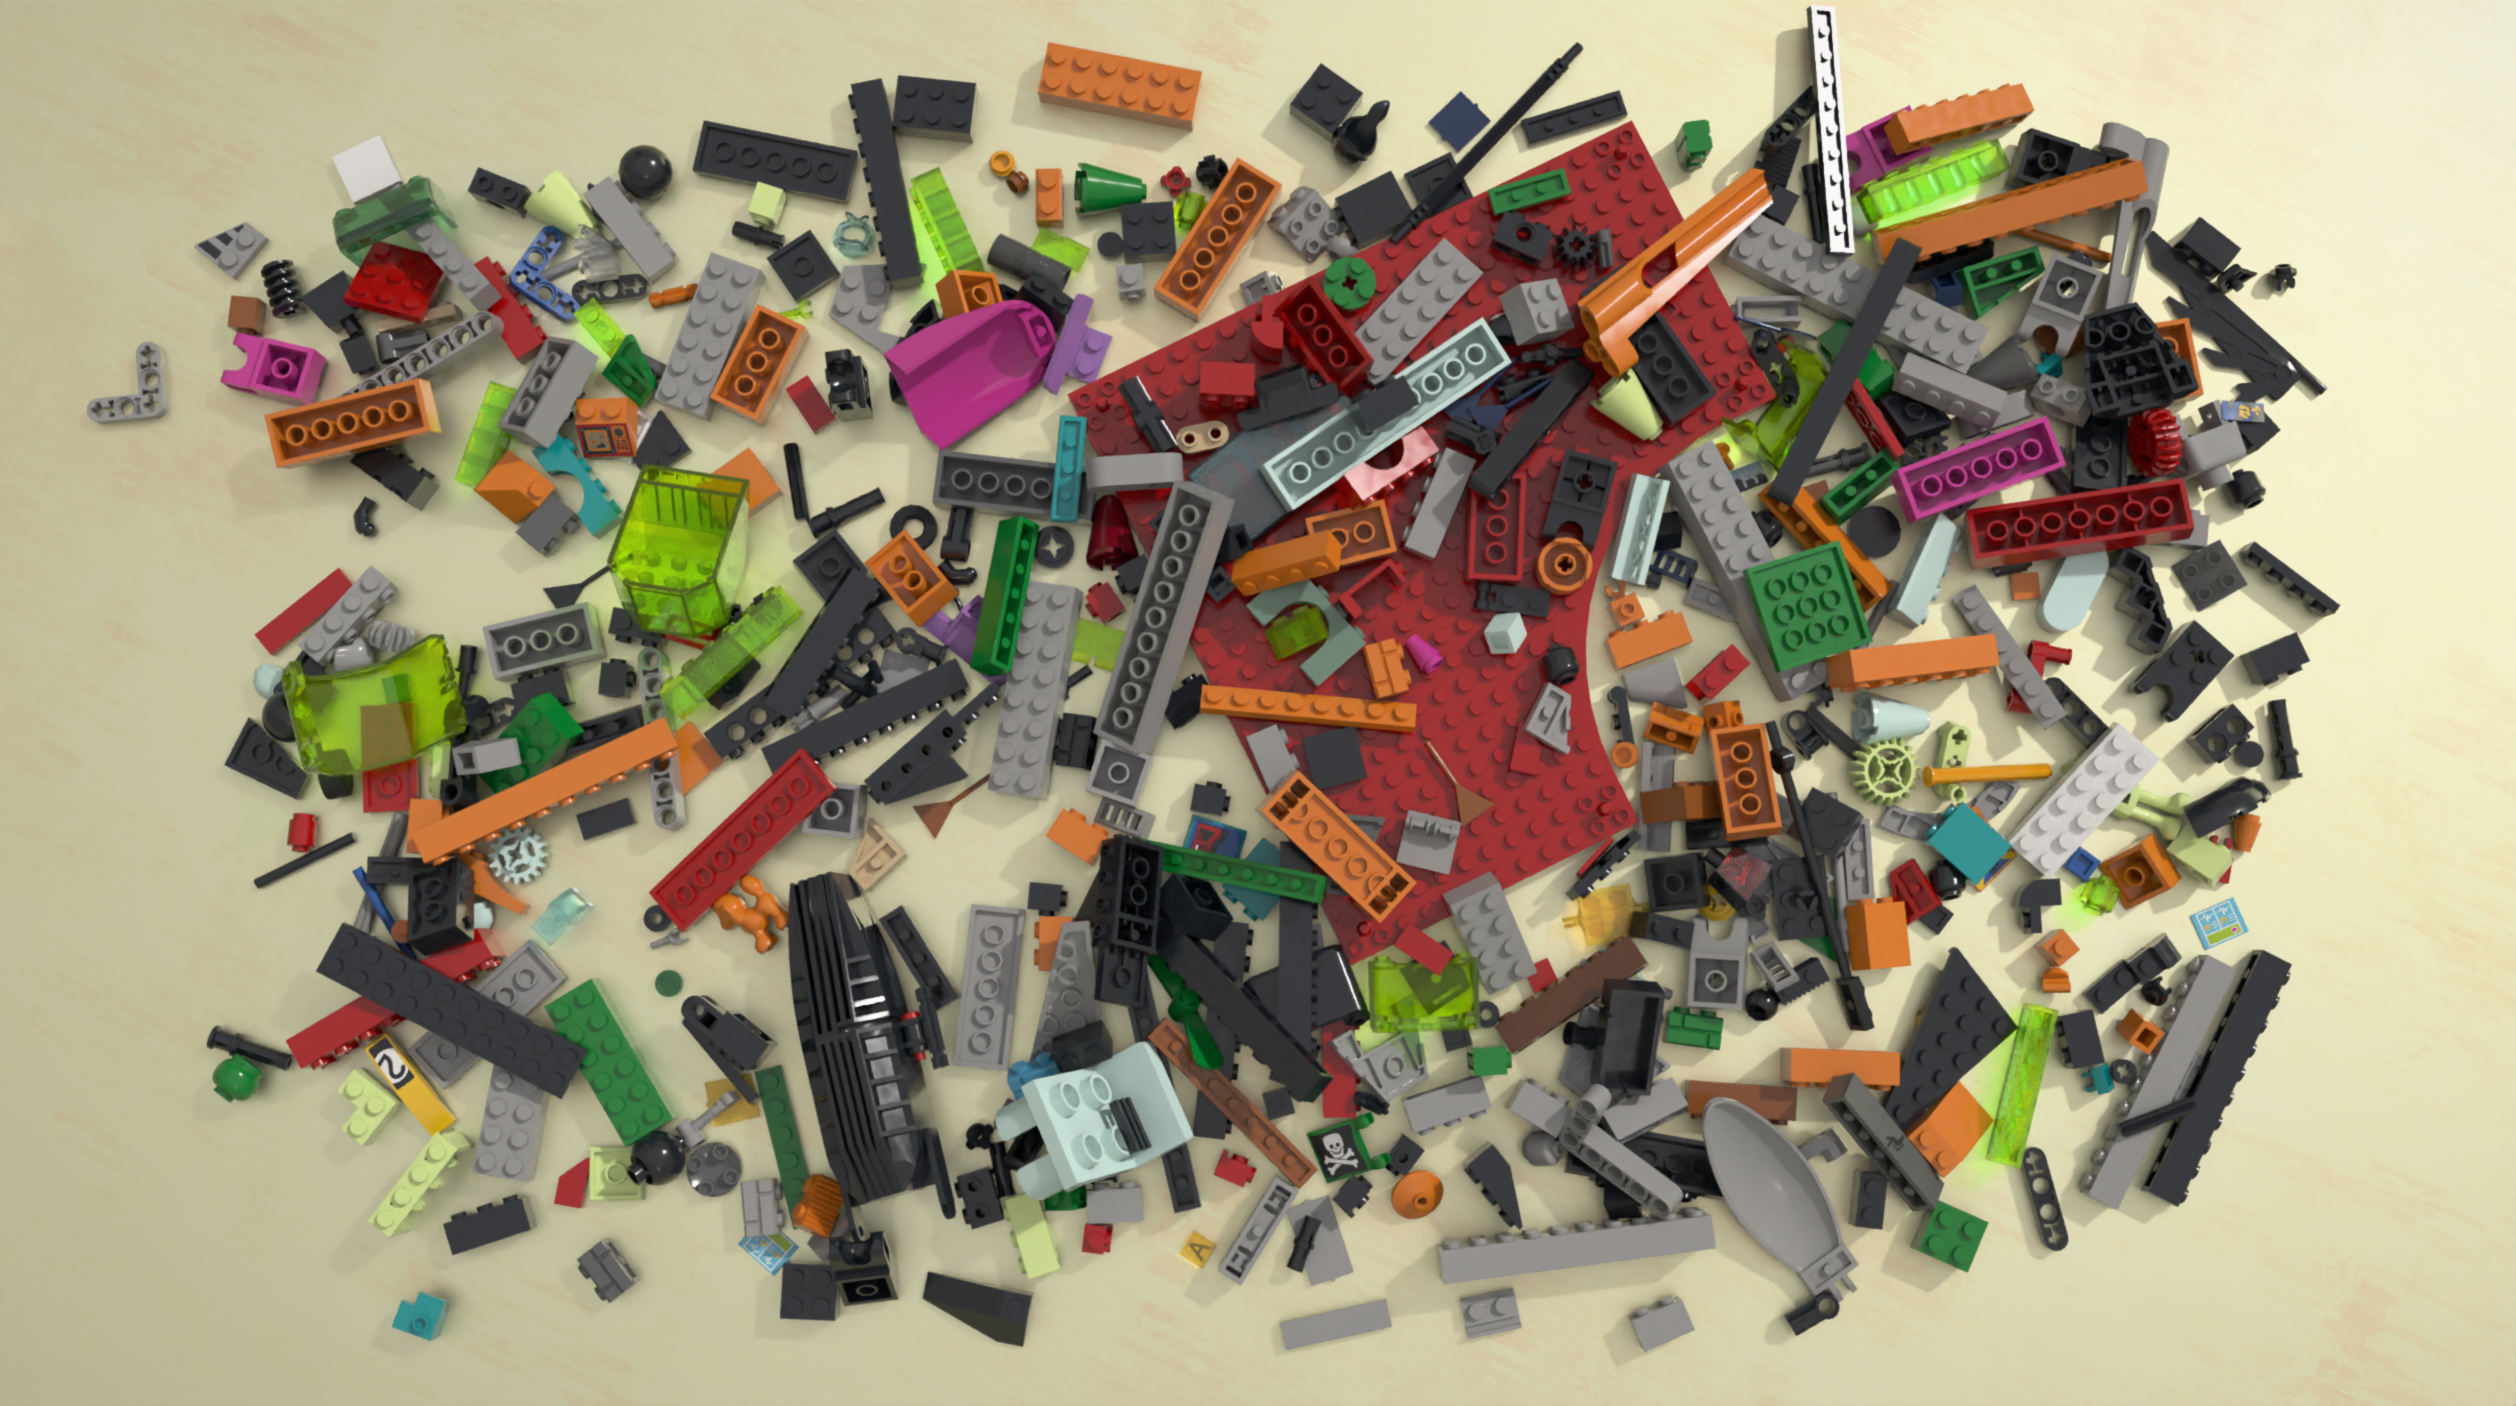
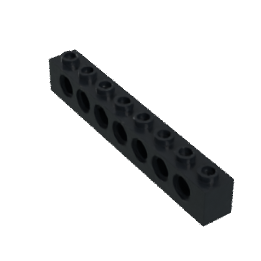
[704,606,897,761]

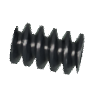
[261,260,305,319]

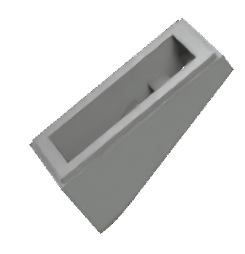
[1094,797,1156,840]
[1749,942,1800,992]

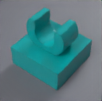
[2033,353,2063,384]
[2081,1062,2115,1095]

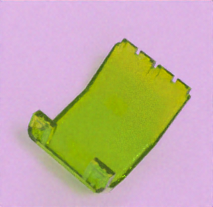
[282,634,468,777]

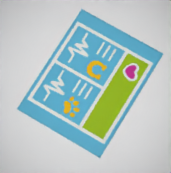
[2190,897,2249,950]
[738,1231,799,1276]

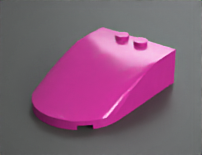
[883,300,1055,450]

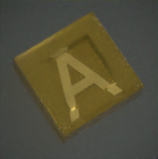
[1180,1230,1217,1268]

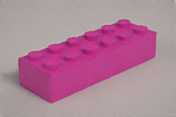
[1889,415,2066,525]

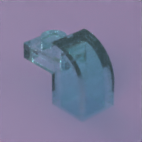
[530,888,595,945]

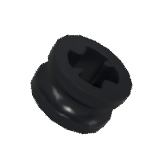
[2109,1059,2137,1084]

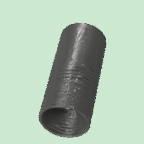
[987,234,1071,291]

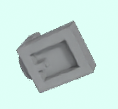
[1239,271,1284,306]

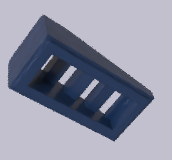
[1927,272,1962,307]
[1648,549,1698,589]

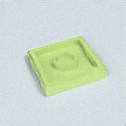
[589,1145,645,1201]

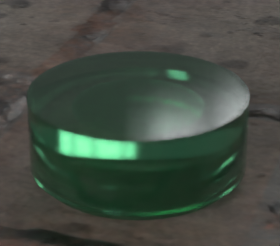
[655,970,684,997]

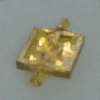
[1562,883,1651,946]

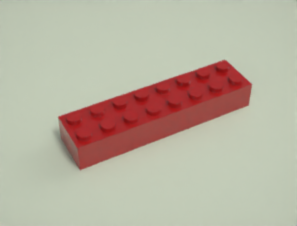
[1963,478,2195,570]
[286,928,507,1070]

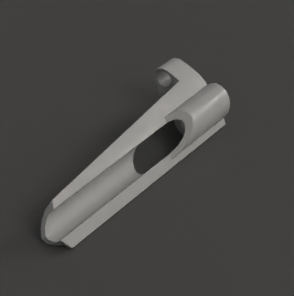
[2098,122,2170,311]

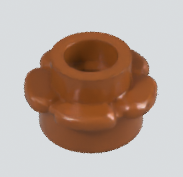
[1006,170,1029,195]

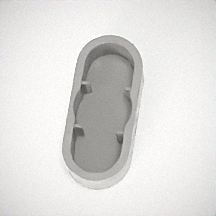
[1085,453,1184,492]

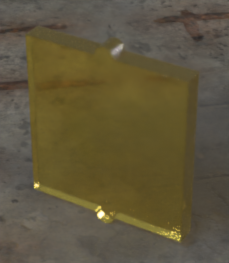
[705,1073,760,1127]

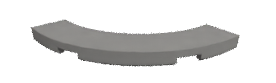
[1876,781,2021,840]

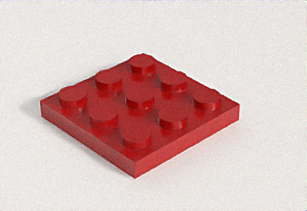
[343,240,447,324]

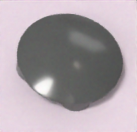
[687,1142,742,1197]

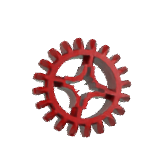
[2128,408,2184,478]

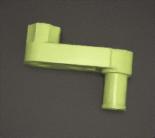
[1934,721,1971,803]

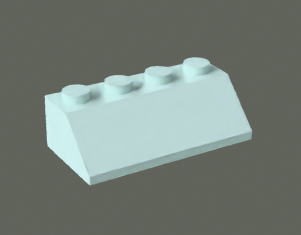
[1884,513,1962,629]

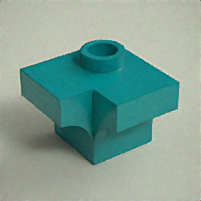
[392,1291,449,1341]

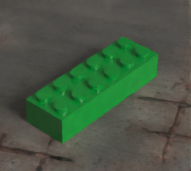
[544,978,679,1147]

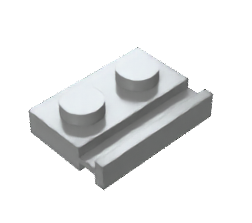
[1460,1288,1522,1339]

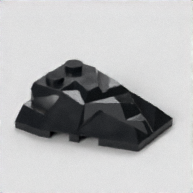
[2084,302,2199,421]

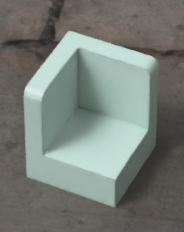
[1484,613,1527,654]

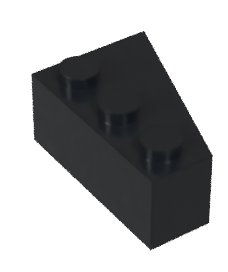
[350,445,440,511]

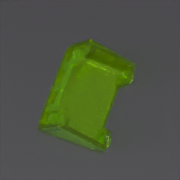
[1368,953,1481,1033]

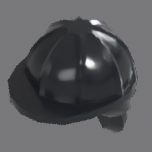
[1333,100,1390,164]

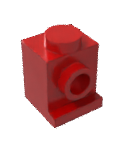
[1213,1148,1257,1187]
[1081,1222,1113,1255]

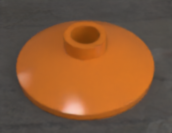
[1391,1170,1443,1219]

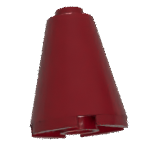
[1086,494,1139,571]

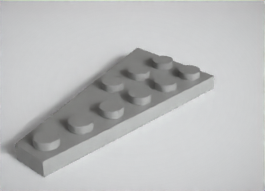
[1030,920,1102,1069]

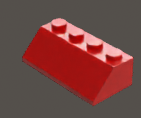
[1274,276,1374,394]

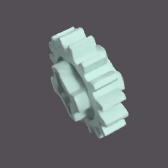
[488,827,549,885]

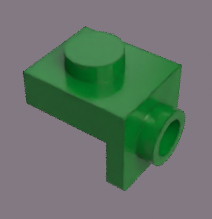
[1044,1185,1087,1211]

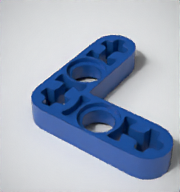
[509,226,580,323]

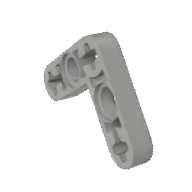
[87,342,168,424]

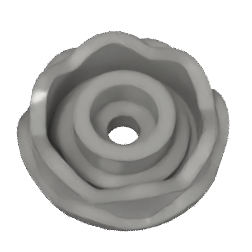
[1326,234,1357,261]

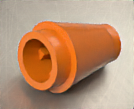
[2234,814,2262,852]

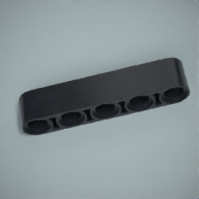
[2044,677,2108,750]

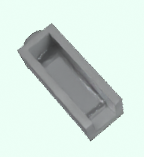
[1730,295,1802,328]

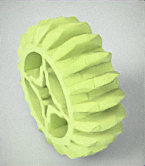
[1848,737,1921,806]

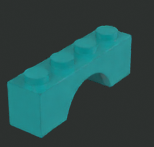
[531,433,624,539]

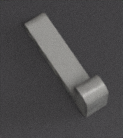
[1559,1084,1683,1218]

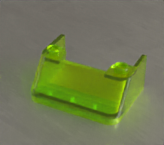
[1720,338,1828,472]

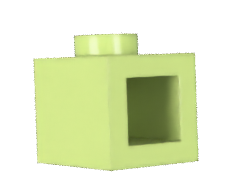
[748,182,787,226]

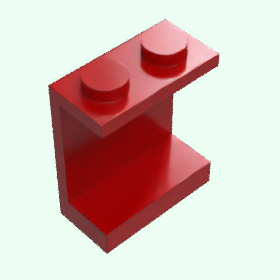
[1335,558,1406,623]
[1683,644,1751,706]

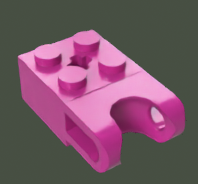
[1845,105,1933,196]
[220,333,327,406]

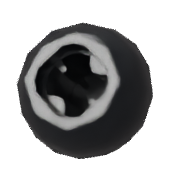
[1488,313,1515,346]
[1745,988,1779,1021]

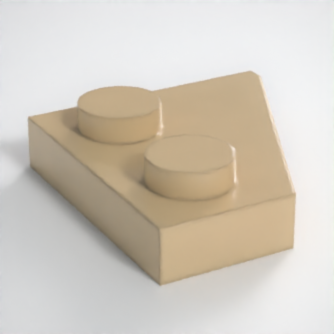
[848,818,907,892]

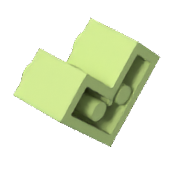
[337,1068,404,1146]

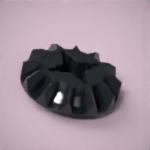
[1034,526,1074,568]

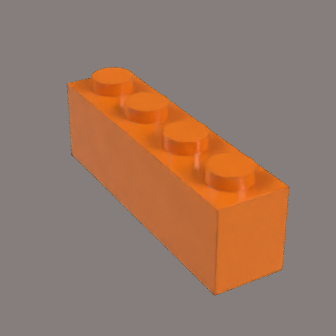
[1231,529,1342,596]

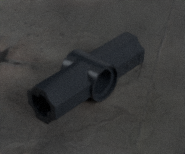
[1117,376,1178,453]

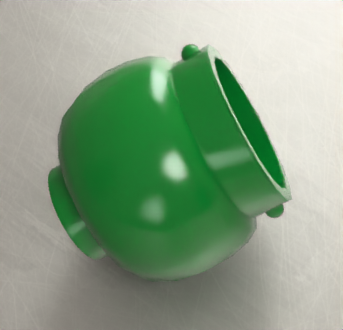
[212,1053,264,1103]

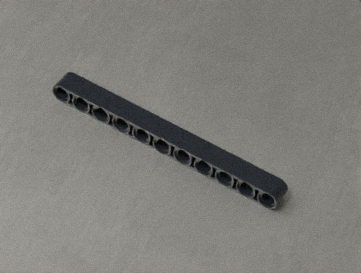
[1767,237,1922,507]

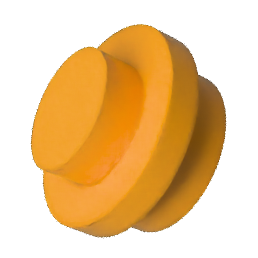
[989,151,1015,177]

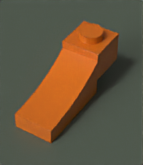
[458,849,531,915]

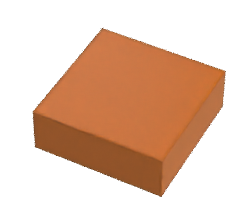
[2010,572,2041,601]

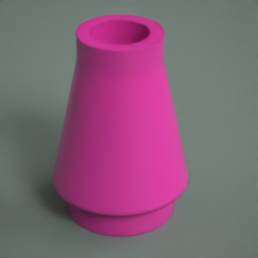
[1405,634,1444,674]

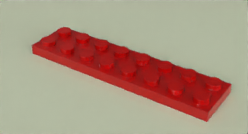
[649,748,838,933]

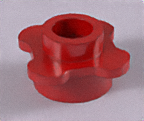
[1160,166,1191,197]

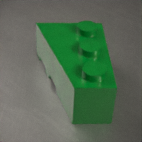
[1817,319,1894,407]

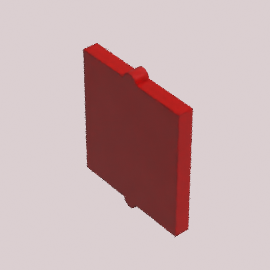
[1576,836,1615,878]

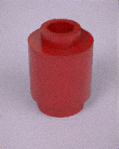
[287,813,318,853]

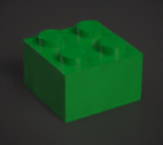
[1910,1200,1989,1273]

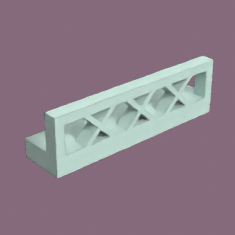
[1606,473,1670,585]

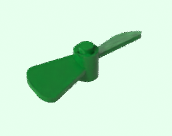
[1148,954,1224,1070]

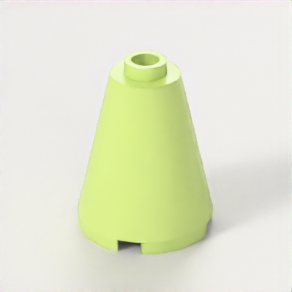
[524,170,600,241]
[1590,368,1663,441]

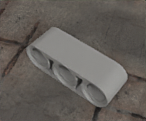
[1955,390,2036,440]

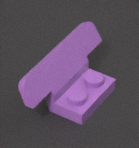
[1043,294,1113,395]
[924,594,1008,686]

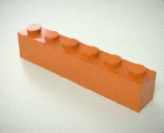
[1884,83,2035,155]
[1757,480,1894,613]

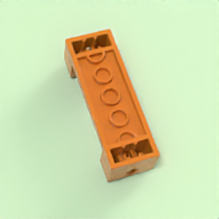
[1255,770,1417,923]

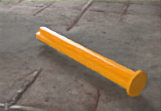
[1923,763,2052,787]

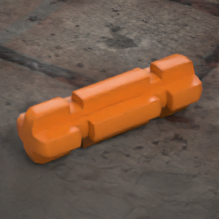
[649,283,698,308]

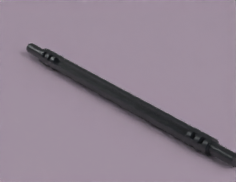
[1389,42,1583,246]

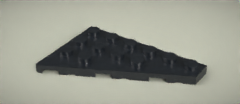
[1881,947,2018,1131]

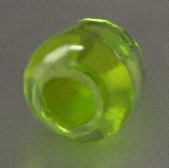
[1174,190,1208,230]
[2079,875,2120,917]

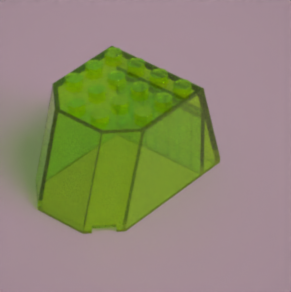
[607,463,750,638]

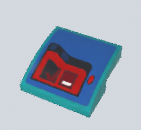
[1182,814,1247,858]

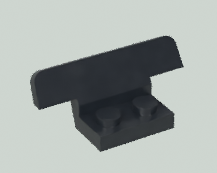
[1236,361,1340,431]

